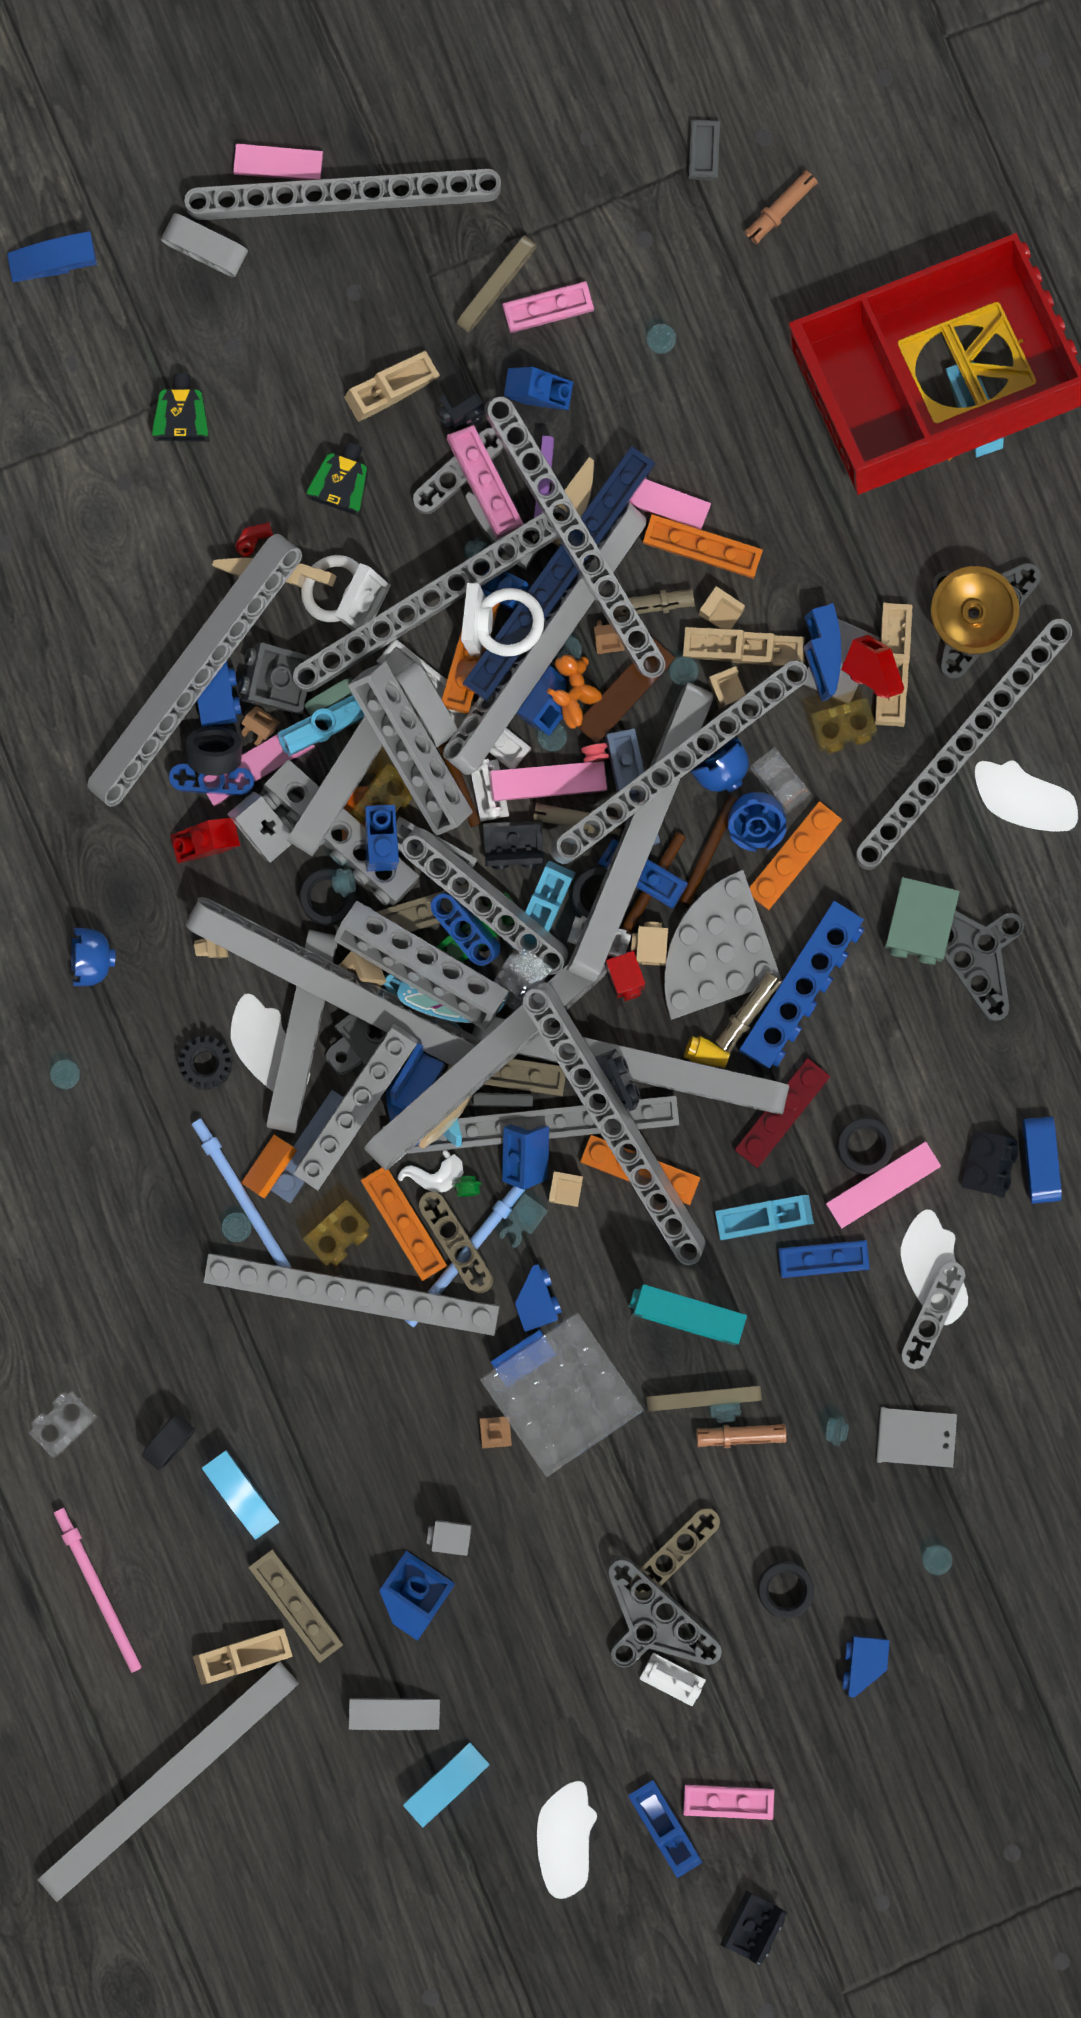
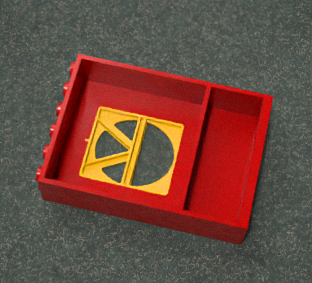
[788,233,1081,495]

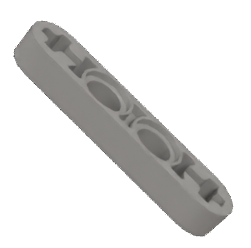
[413,428,504,514]
[902,1262,965,1369]

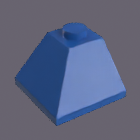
[379,1551,455,1641]

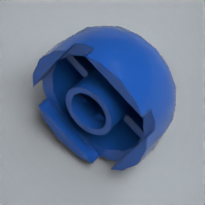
[690,737,749,792]
[728,792,786,851]
[71,928,115,987]

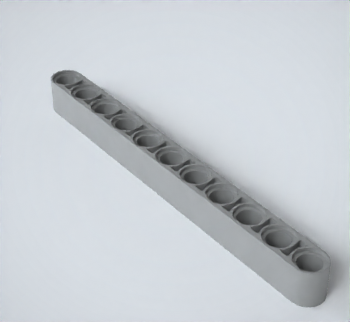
[184,169,501,220]
[485,397,665,678]
[443,502,646,775]
[293,507,567,692]
[87,534,302,807]
[855,619,1072,870]
[551,661,808,864]
[567,682,714,982]
[186,897,481,1066]
[364,964,608,1170]
[523,981,705,1265]
[472,1017,789,1114]
[37,1661,300,1902]

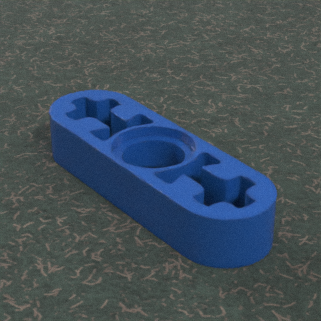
[169,764,255,796]

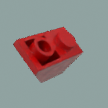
[841,635,904,698]
[170,818,241,864]
[605,951,646,1001]

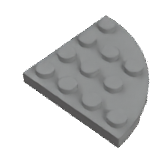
[664,870,782,1020]

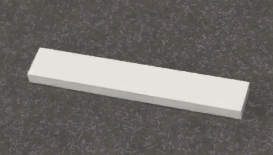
[377,639,531,769]

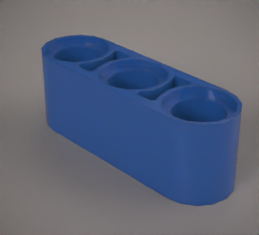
[431,891,500,966]
[1023,1116,1062,1204]

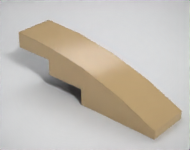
[212,558,337,588]
[875,603,912,727]
[683,627,806,667]

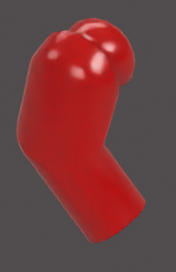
[236,522,273,557]

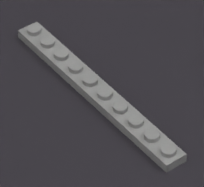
[383,1096,679,1154]
[203,1253,500,1336]

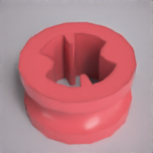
[581,743,609,763]

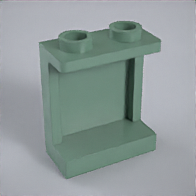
[884,877,960,965]

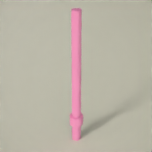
[54,1508,142,1673]

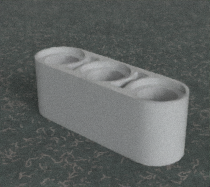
[160,213,248,277]
[394,662,457,748]

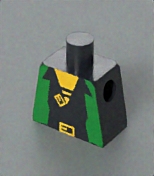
[152,374,210,442]
[306,442,368,517]

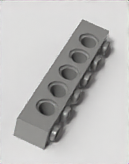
[348,661,473,836]
[264,759,419,906]
[334,901,509,1030]
[294,1023,418,1190]

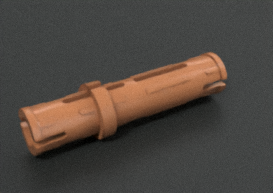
[744,170,818,244]
[696,1424,786,1448]

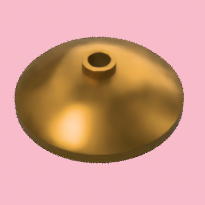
[931,566,1019,654]

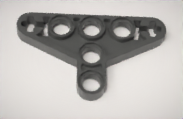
[932,563,1041,681]
[944,911,1024,1021]
[608,1556,722,1668]

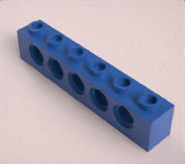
[739,901,865,1070]

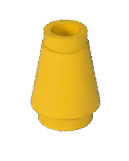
[684,1035,730,1069]

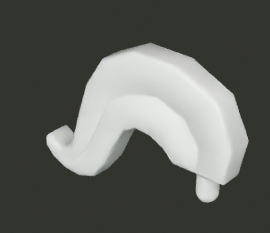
[398,1150,464,1193]

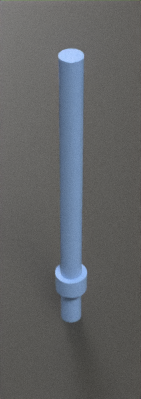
[192,1118,292,1268]
[405,1186,525,1328]

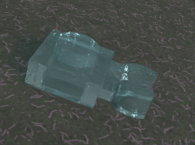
[499,1193,548,1249]

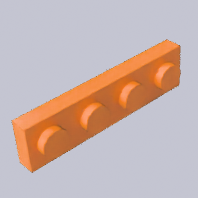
[643,514,763,579]
[442,603,500,714]
[749,801,842,911]
[580,1135,700,1206]
[361,1167,447,1281]

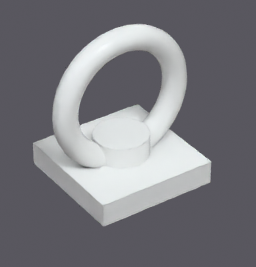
[301,555,391,631]
[461,583,544,657]

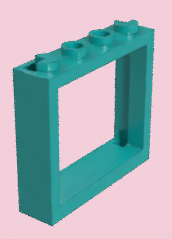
[628,1284,747,1345]

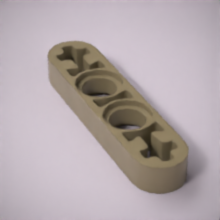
[457,236,537,333]
[419,1192,493,1293]
[646,1386,762,1412]
[630,1508,720,1598]

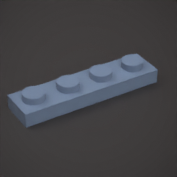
[605,729,660,845]
[271,1090,343,1204]

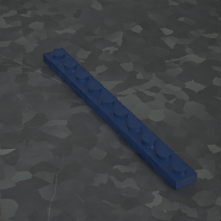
[463,446,655,702]

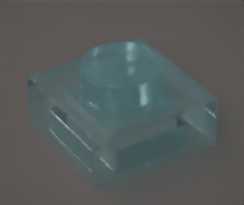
[709,1403,741,1423]

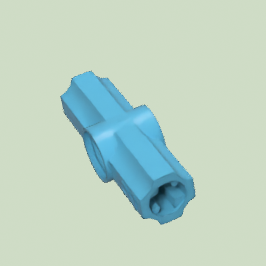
[277,695,365,757]

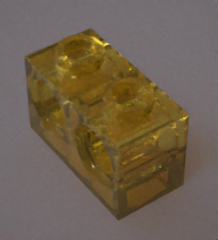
[809,697,877,754]
[349,763,413,825]
[303,1200,371,1266]

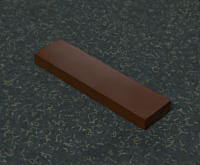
[577,639,676,744]

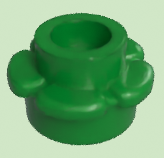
[453,1176,482,1197]

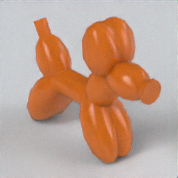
[547,654,602,729]

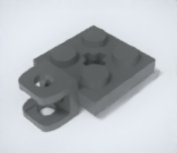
[326,1014,387,1076]

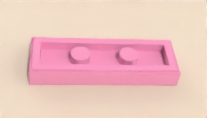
[233,144,323,181]
[502,281,594,333]
[629,479,711,530]
[683,1785,774,1820]

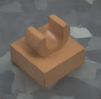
[594,618,625,654]
[241,706,280,745]
[480,1416,512,1448]

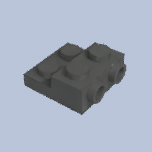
[238,642,312,715]

